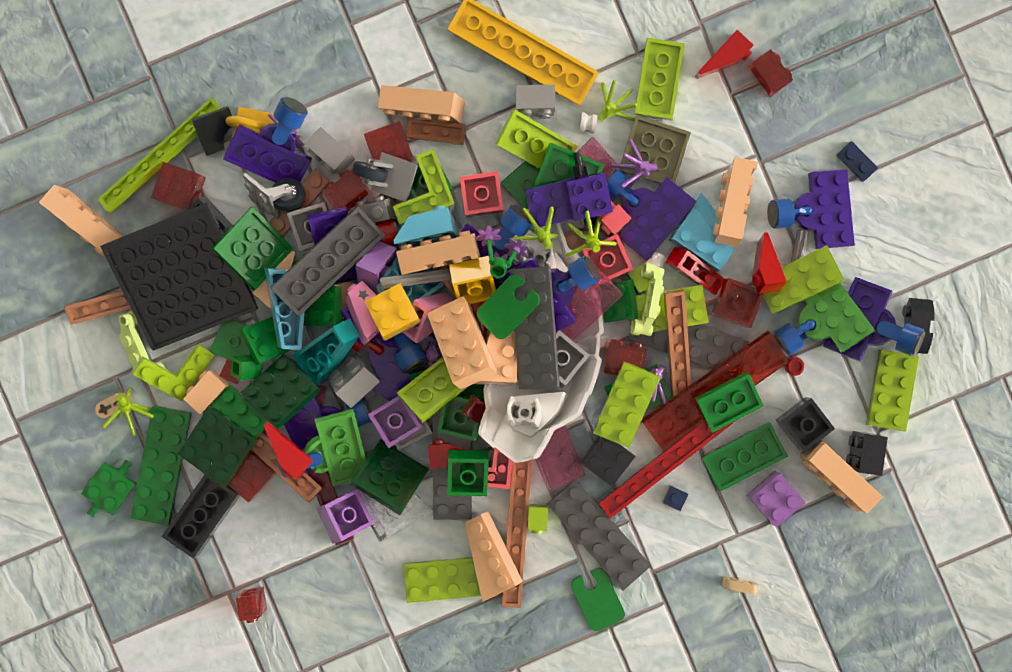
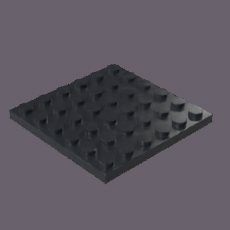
[100,202,258,351]

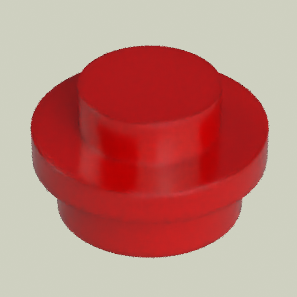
[785,357,804,376]

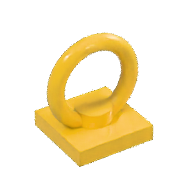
[225,107,274,138]

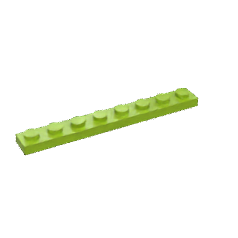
[98,97,221,214]

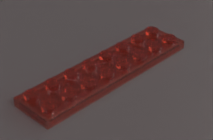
[642,331,789,450]

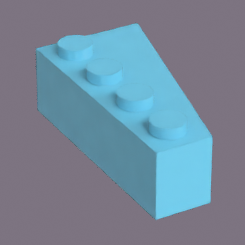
[264,268,305,350]

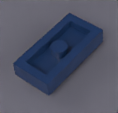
[836,141,878,182]

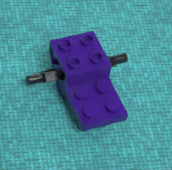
[524,151,613,233]

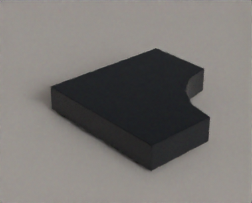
[191,106,232,156]

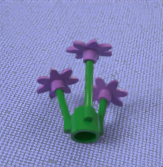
[475,226,529,279]

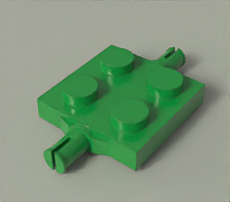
[81,460,137,517]

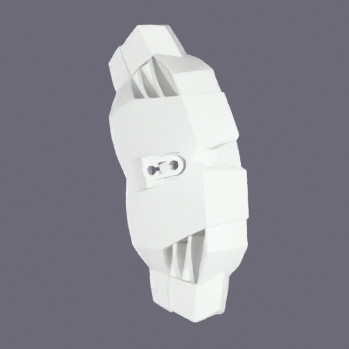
[478,223,604,463]

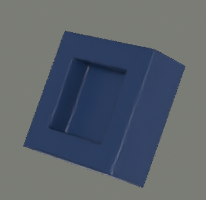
[662,485,689,511]

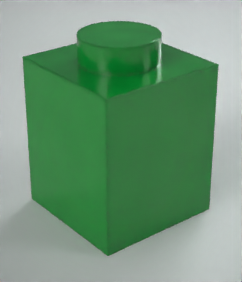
[230,355,263,381]

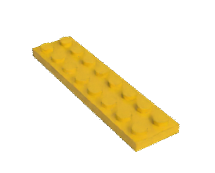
[447,0,599,107]

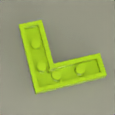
[393,149,455,225]
[132,344,215,401]

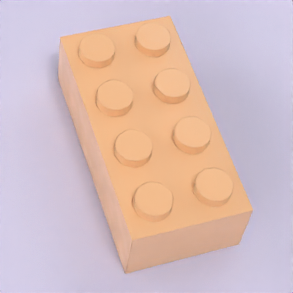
[427,296,497,390]
[799,441,883,514]

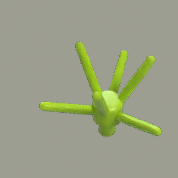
[597,80,637,122]
[512,206,558,250]
[566,211,617,257]
[102,387,154,436]

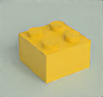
[449,256,496,304]
[364,283,420,341]

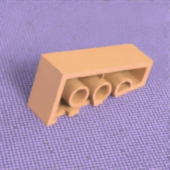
[378,85,465,124]
[712,157,758,248]
[39,185,123,256]
[396,230,480,275]
[474,329,517,386]
[465,512,522,602]

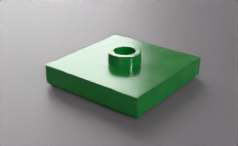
[501,161,539,210]
[209,319,251,361]

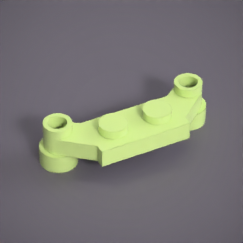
[630,262,664,336]
[118,310,165,369]

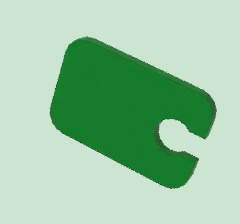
[477,275,540,339]
[571,568,625,631]

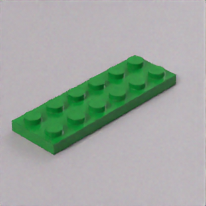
[131,405,192,526]

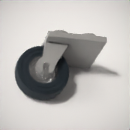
[352,152,418,202]
[243,172,306,218]

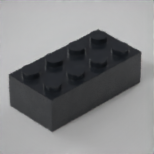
[161,475,243,559]

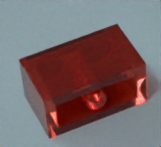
[748,49,793,98]
[236,586,267,623]

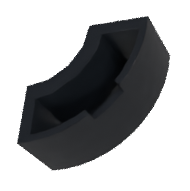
[902,298,935,354]

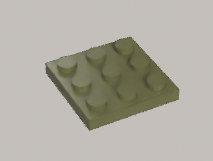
[619,115,691,184]

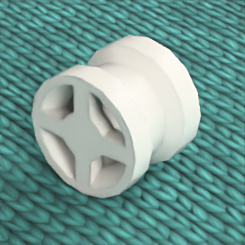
[579,112,597,134]

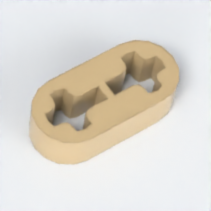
[95,392,133,418]
[721,576,759,595]

